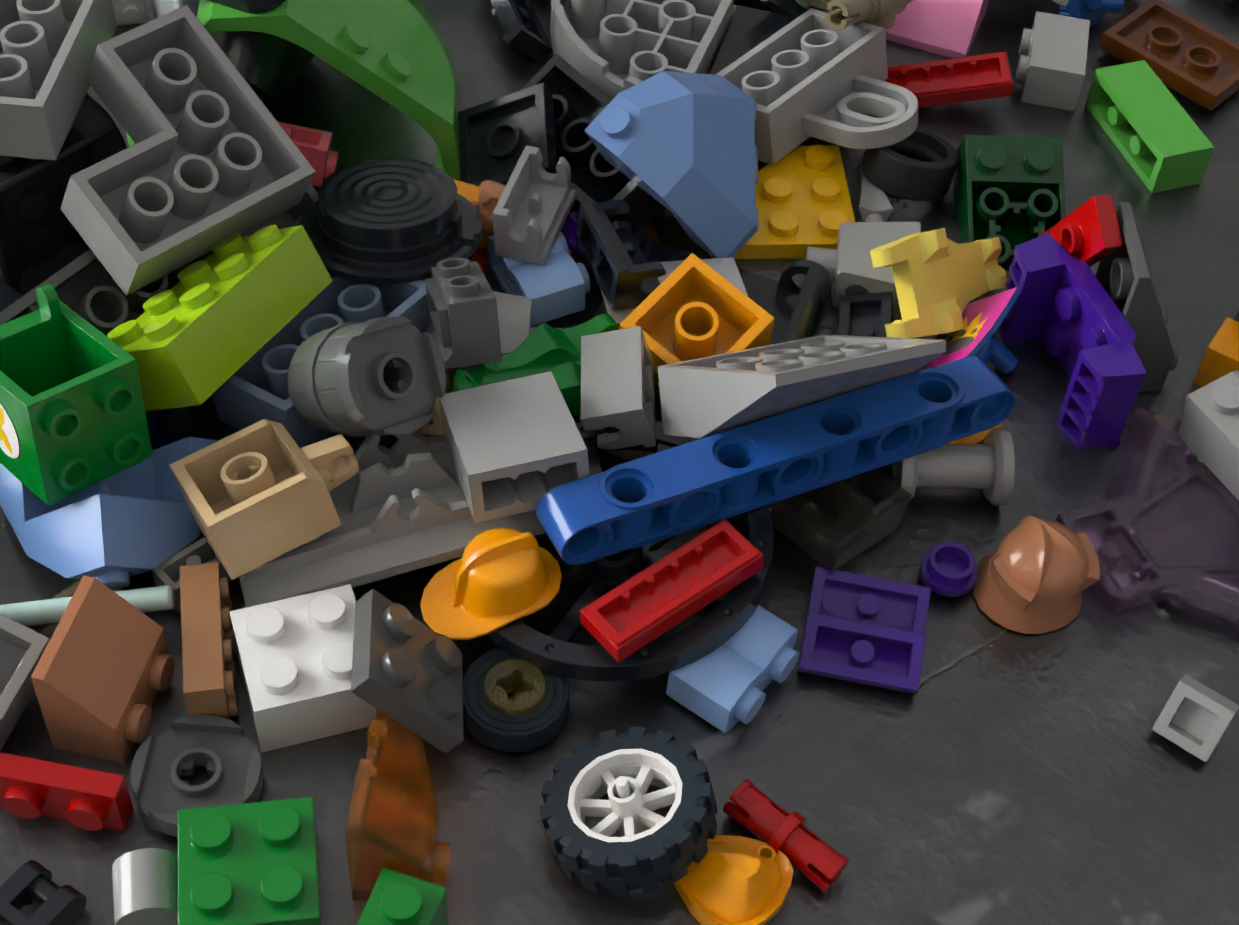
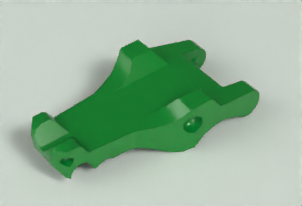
[450,314,659,421]

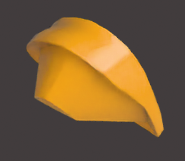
[672,835,794,925]

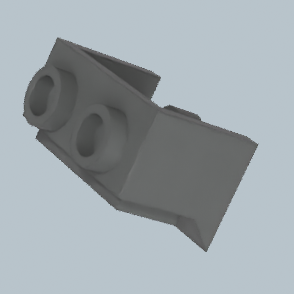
[423,258,502,370]

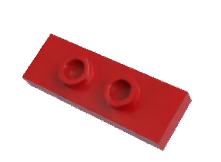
[885,52,1013,108]
[1039,194,1123,267]
[580,519,764,663]

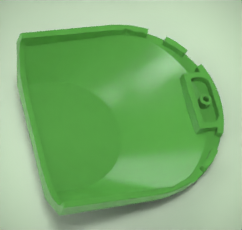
[197,0,461,181]

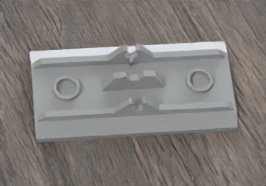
[239,431,546,608]

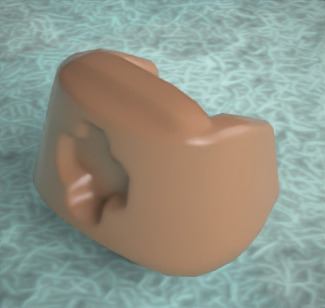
[471,180,506,235]

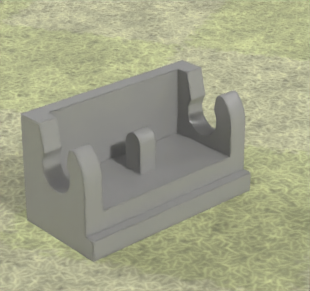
[492,146,576,266]
[580,326,656,450]

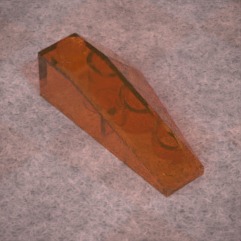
[345,708,451,901]

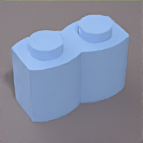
[487,232,590,326]
[666,605,799,734]

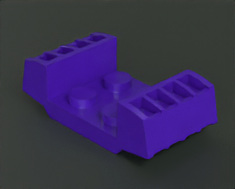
[997,233,1147,450]

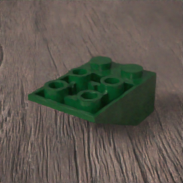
[953,135,1066,278]

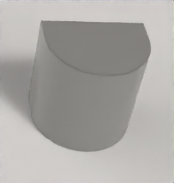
[112,848,178,925]

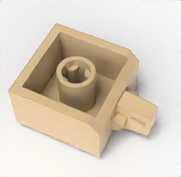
[169,419,360,580]

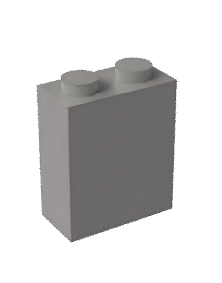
[439,371,590,523]

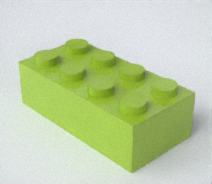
[107,225,333,412]

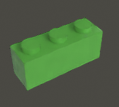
[1085,60,1214,194]

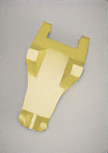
[870,228,1008,338]

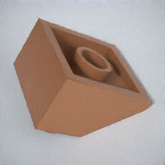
[31,575,175,764]

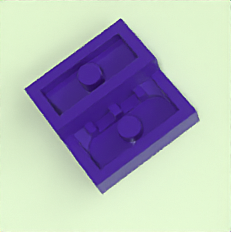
[798,566,931,694]

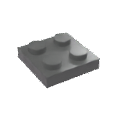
[351,589,463,753]

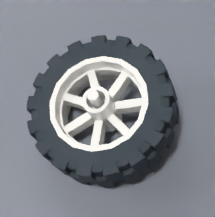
[540,726,718,896]

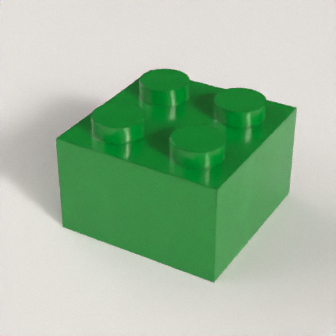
[178,797,323,925]

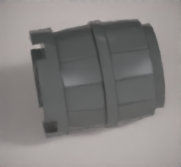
[287,317,446,437]

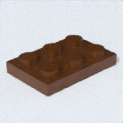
[1099,0,1239,111]

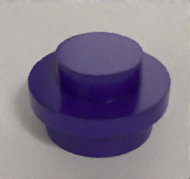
[920,541,979,597]

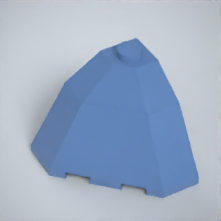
[584,71,759,258]
[0,437,218,589]

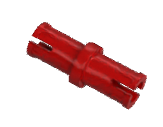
[723,779,850,893]

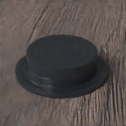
[298,158,482,284]

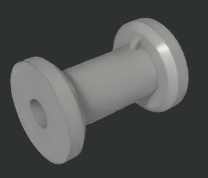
[887,428,1015,506]

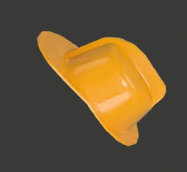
[420,527,562,640]

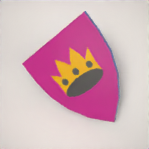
[926,287,1021,374]

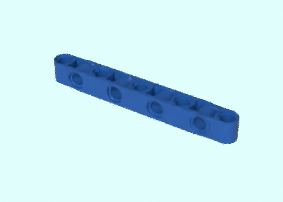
[535,356,1016,565]

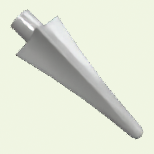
[857,152,894,222]

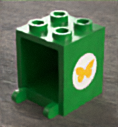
[0,283,153,506]

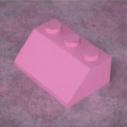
[885,0,989,59]

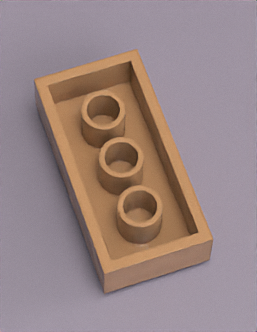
[180,562,238,720]

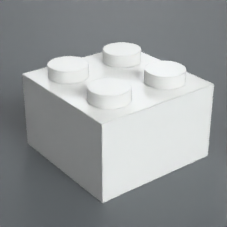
[229,584,383,753]

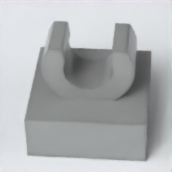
[1151,674,1239,762]

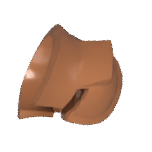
[973,515,1100,634]

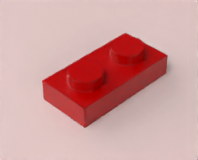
[0,752,133,831]

